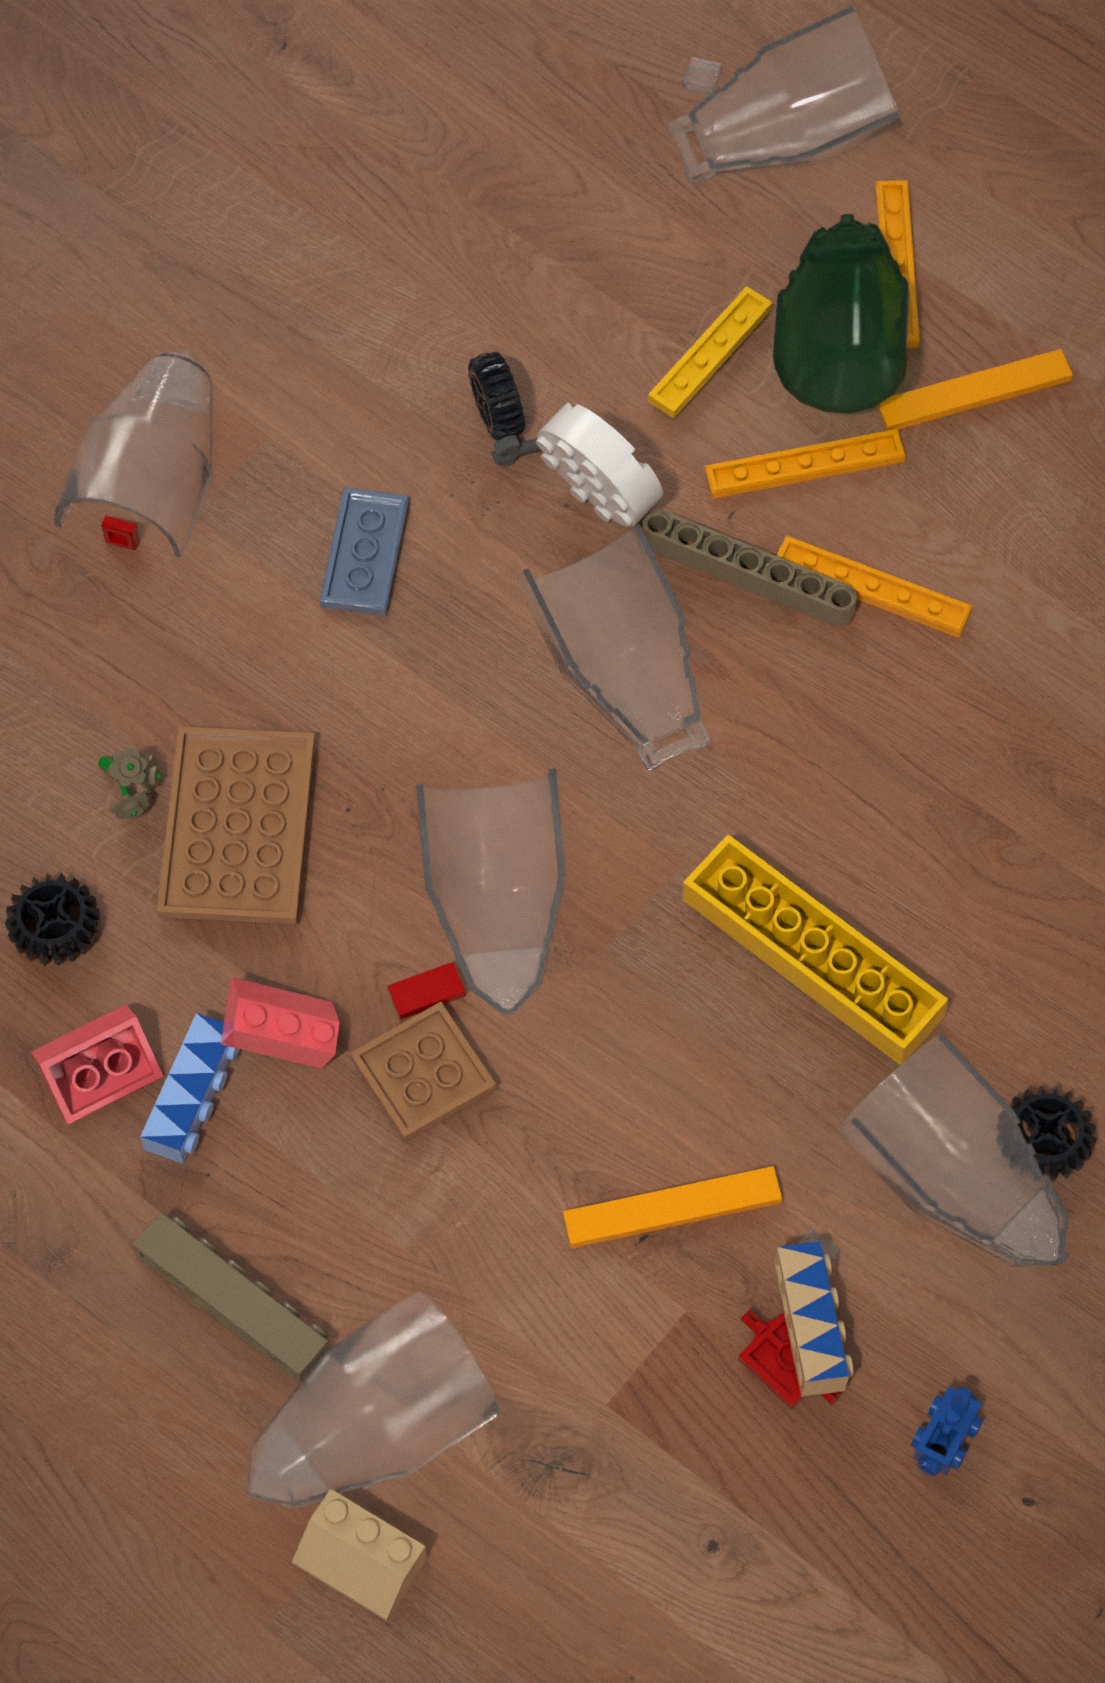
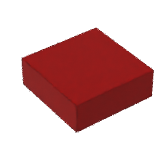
[101,515,140,550]

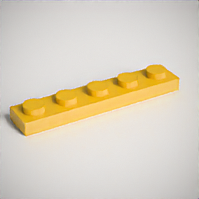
[648,286,773,419]

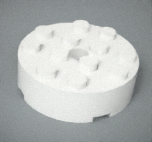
[535,403,663,527]

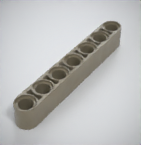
[642,509,857,627]

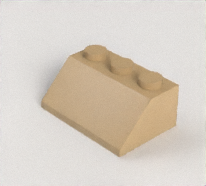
[292,1489,427,1622]

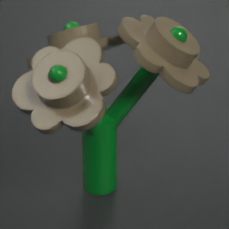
[98,747,161,819]

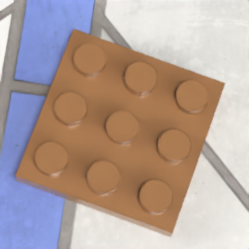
[350,1002,497,1142]

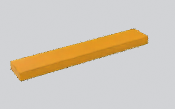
[875,180,920,349]
[876,349,1073,431]
[705,429,906,499]
[776,535,973,638]
[563,1166,782,1249]

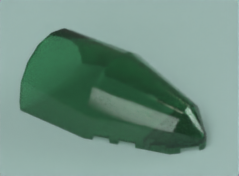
[773,214,910,413]

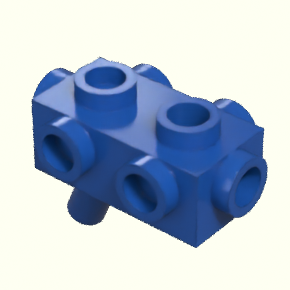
[910,1387,984,1476]

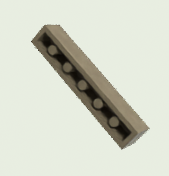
[132,1212,330,1386]

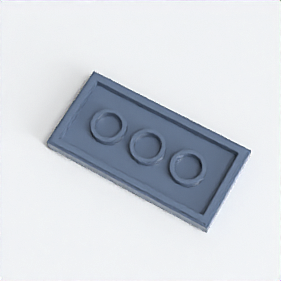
[320,487,409,616]

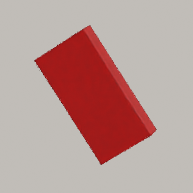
[387,962,466,1020]

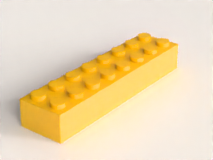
[683,834,948,1066]

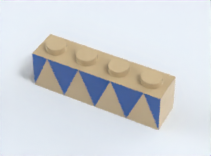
[773,1241,853,1397]

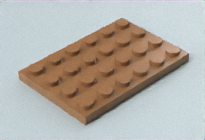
[157,726,315,924]

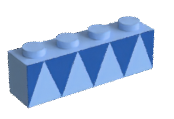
[140,1013,240,1164]

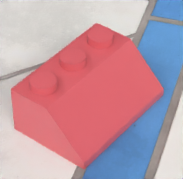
[221,977,340,1069]
[31,1005,164,1124]

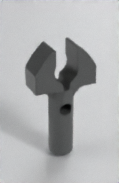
[491,435,542,466]

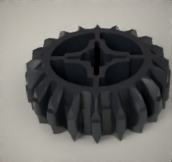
[468,351,525,441]
[5,873,101,966]
[998,1085,1096,1182]

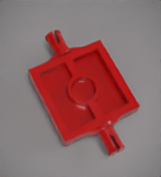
[738,1309,841,1410]

